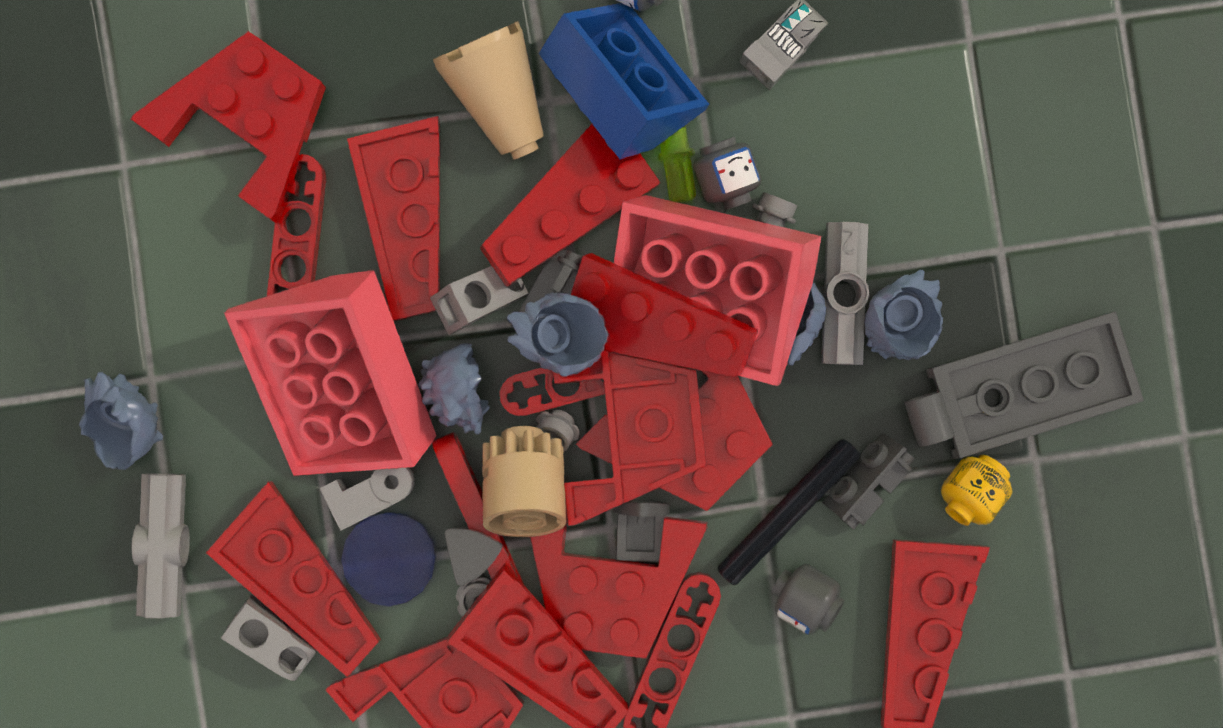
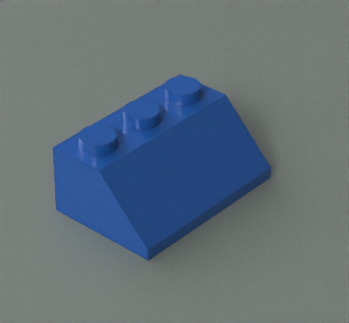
[538,3,710,159]

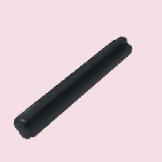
[718,439,860,585]

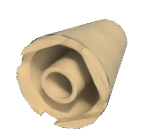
[433,21,544,160]

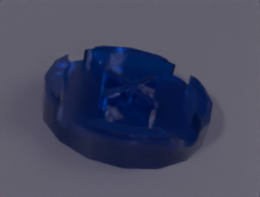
[341,511,437,606]

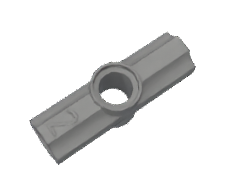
[821,222,869,365]
[132,473,190,618]

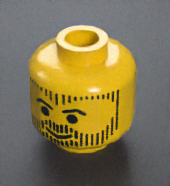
[941,455,1012,526]

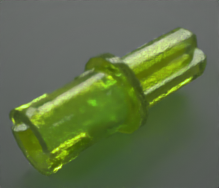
[658,125,696,203]

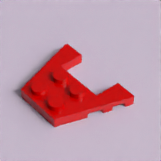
[131,31,326,224]
[553,350,707,526]
[576,370,773,511]
[530,504,708,659]
[325,637,524,728]

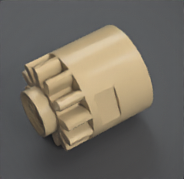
[482,426,566,537]

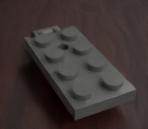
[904,311,1144,459]

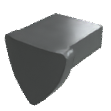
[613,499,670,562]
[445,526,502,586]

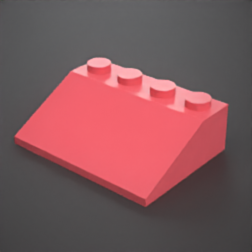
[614,195,822,386]
[224,270,437,476]

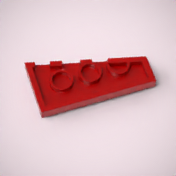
[347,116,440,322]
[480,124,661,287]
[570,253,758,377]
[206,481,381,677]
[881,539,990,728]
[448,563,629,728]

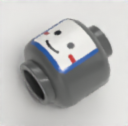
[693,137,762,210]
[771,564,845,635]

